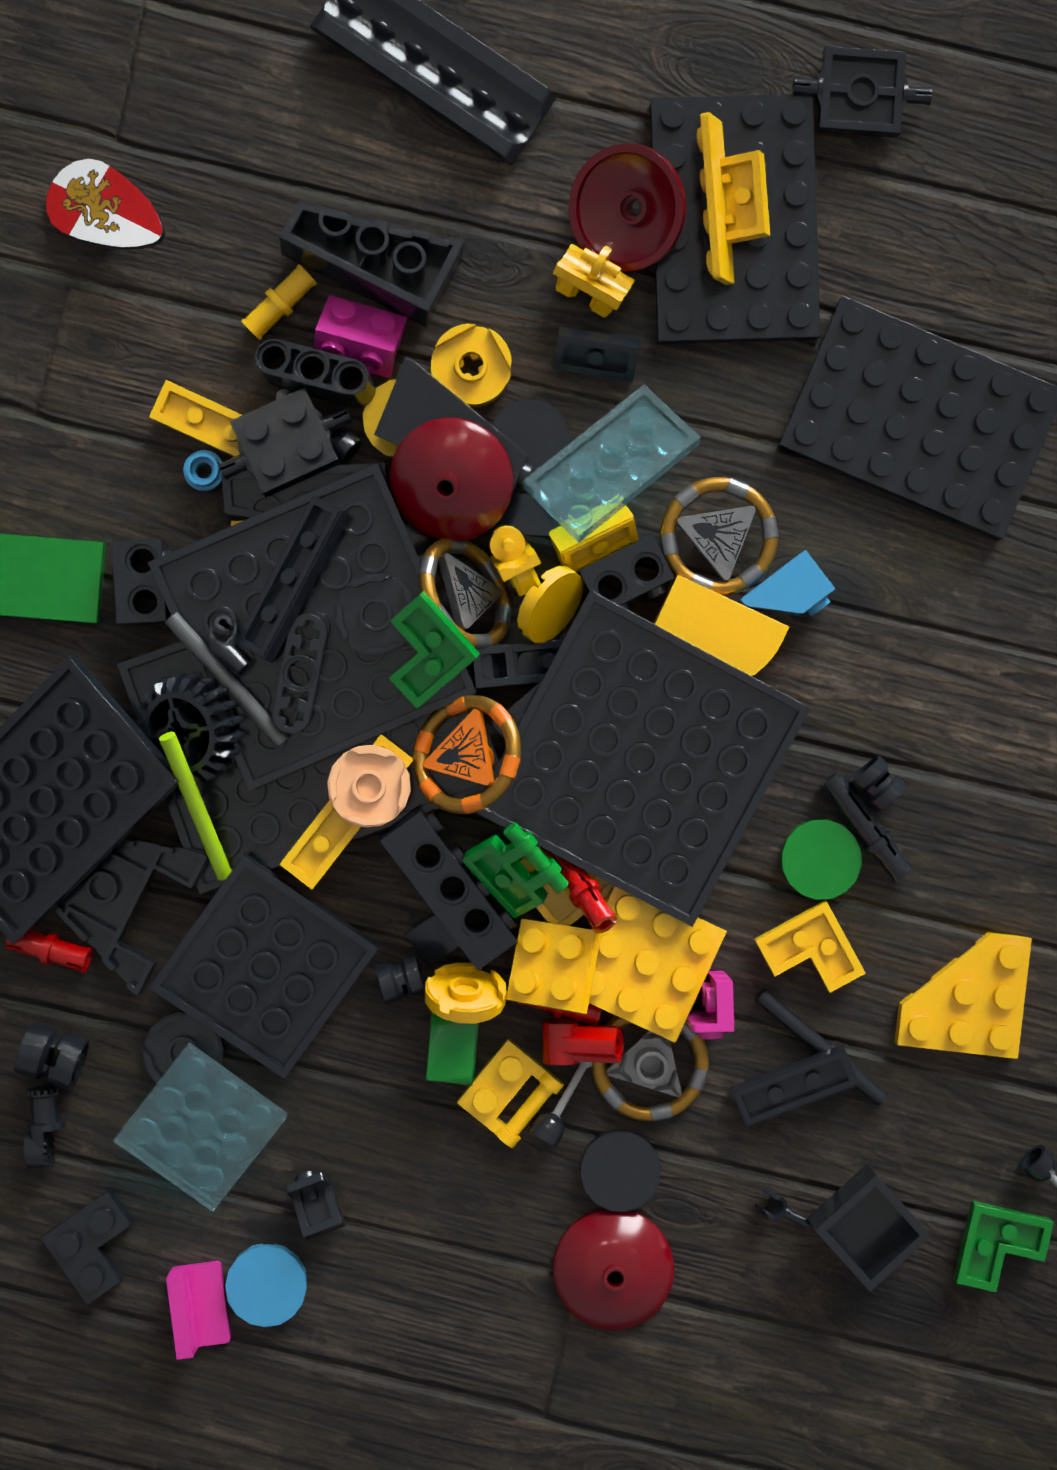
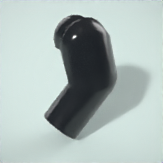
[209,614,252,677]

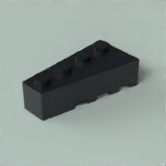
[279,201,465,328]

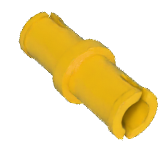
[241,264,317,340]

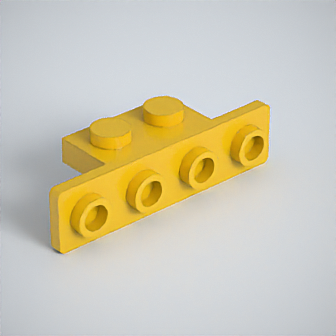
[697,112,770,285]

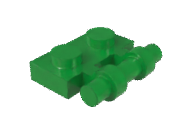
[462,822,569,919]

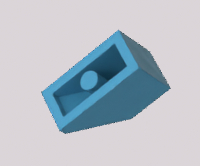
[737,550,835,616]

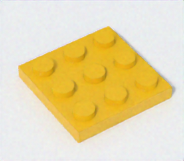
[589,885,727,1043]

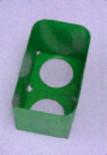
[426,1013,479,1086]

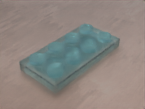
[523,384,700,543]

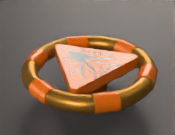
[413,695,521,814]

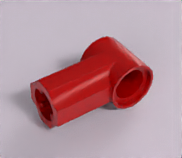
[542,1019,624,1065]

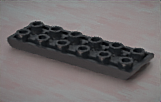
[310,0,557,166]

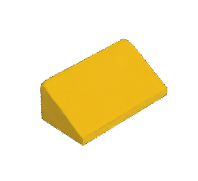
[549,498,639,573]

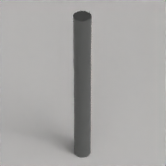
[165,612,289,748]

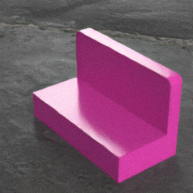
[166,1261,231,1360]

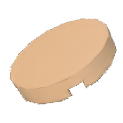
[327,745,411,827]

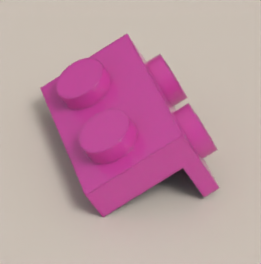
[314,295,407,378]

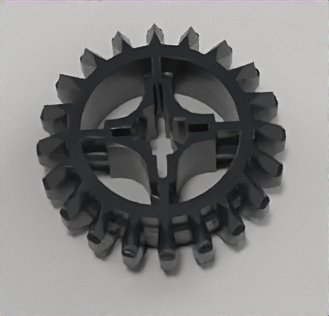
[135,673,245,784]

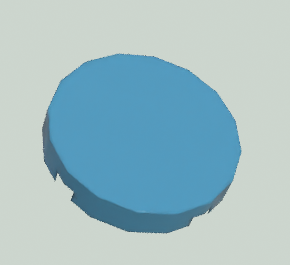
[225,1243,307,1327]

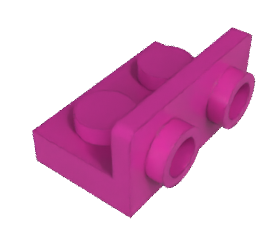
[686,971,734,1039]

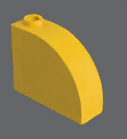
[653,575,789,676]

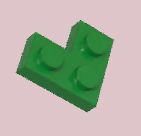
[389,591,480,709]
[953,1200,1054,1292]

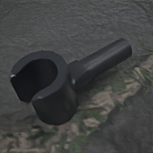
[755,1188,810,1228]

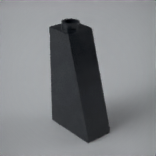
[374,357,533,493]

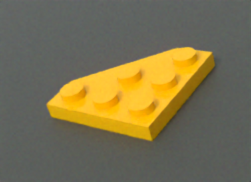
[894,932,1032,1059]

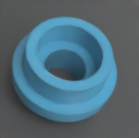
[183,450,222,491]

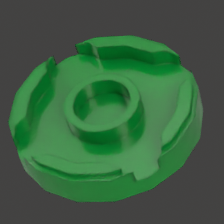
[780,819,862,900]

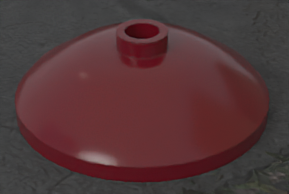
[569,144,686,271]
[390,417,514,541]
[553,1208,674,1330]

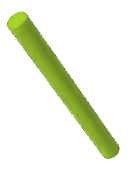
[159,732,232,881]

